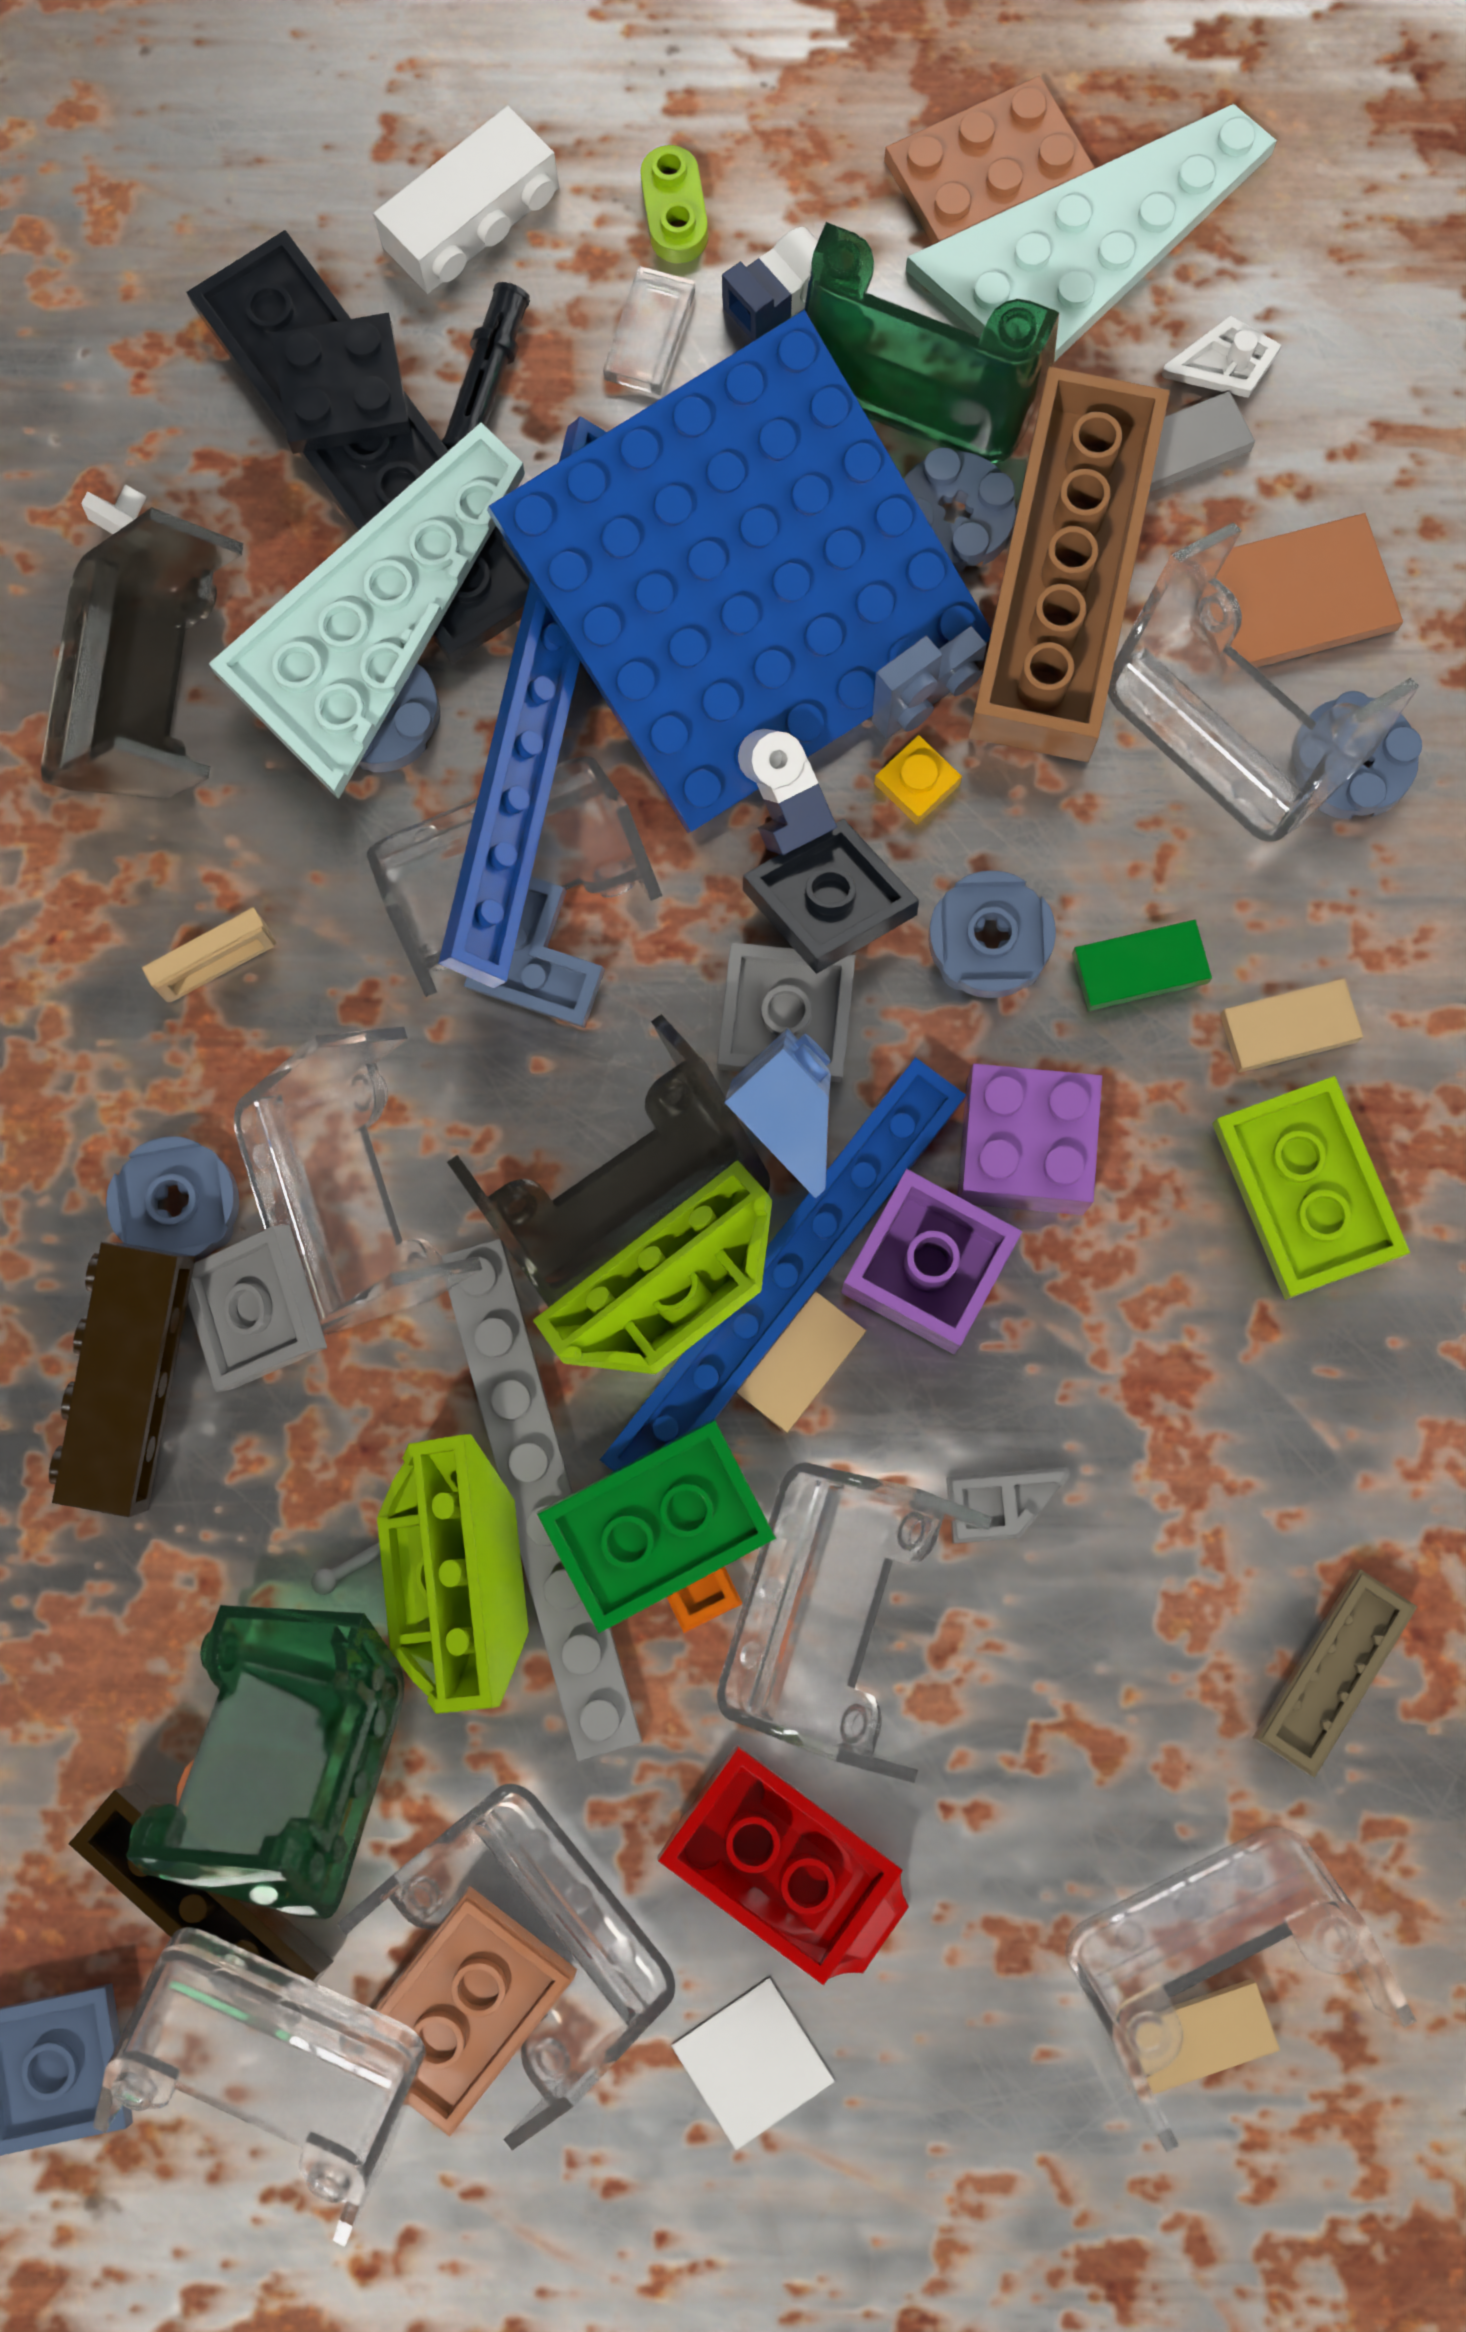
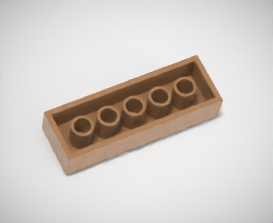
[968,366,1170,763]

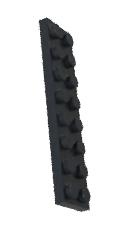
[186,230,530,664]

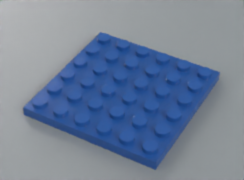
[487,310,991,833]

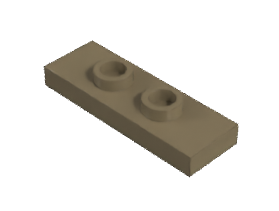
[1252,1569,1418,1778]

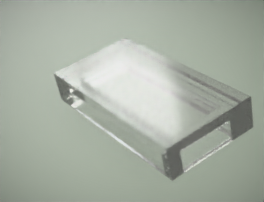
[603,266,695,395]

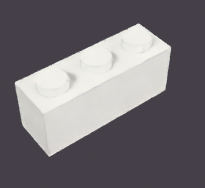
[373,105,559,294]

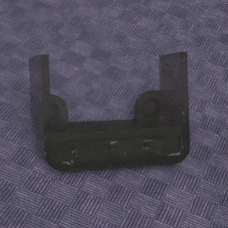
[41,507,244,799]
[447,1014,770,1307]

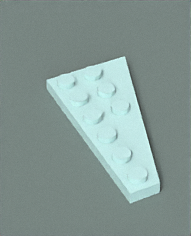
[906,104,1277,382]
[209,423,525,799]

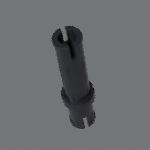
[442,282,530,451]

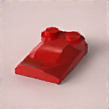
[657,1745,909,1986]

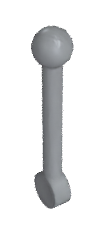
[311,1542,380,1595]

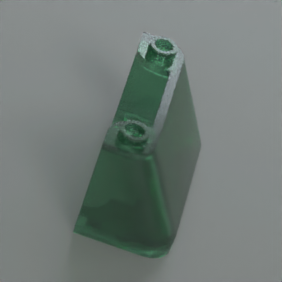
[804,222,1059,464]
[126,1605,405,1919]

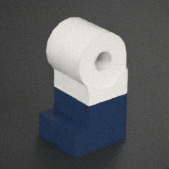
[722,227,838,341]
[738,729,837,855]

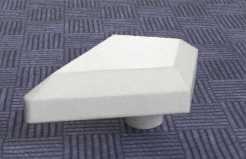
[1162,316,1282,398]
[81,484,162,548]

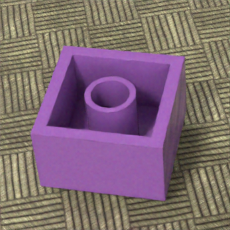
[957,1063,1102,1215]
[841,1169,1023,1355]

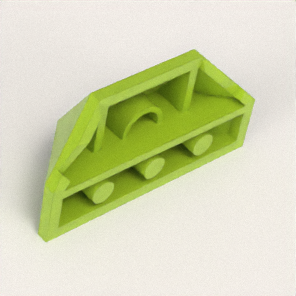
[533,1160,772,1374]
[377,1434,529,1714]

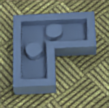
[872,626,987,739]
[464,876,605,1028]

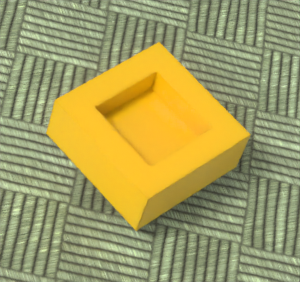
[874,735,962,825]

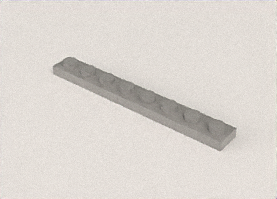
[439,1238,643,1762]

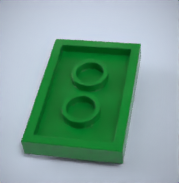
[537,1419,776,1633]

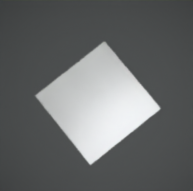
[671,1978,835,2150]

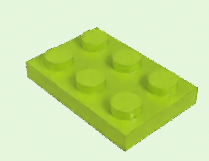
[1212,1076,1410,1300]

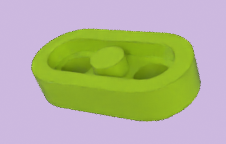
[640,145,708,263]

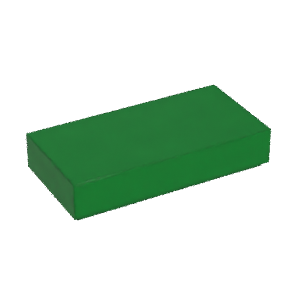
[1072,919,1212,1012]

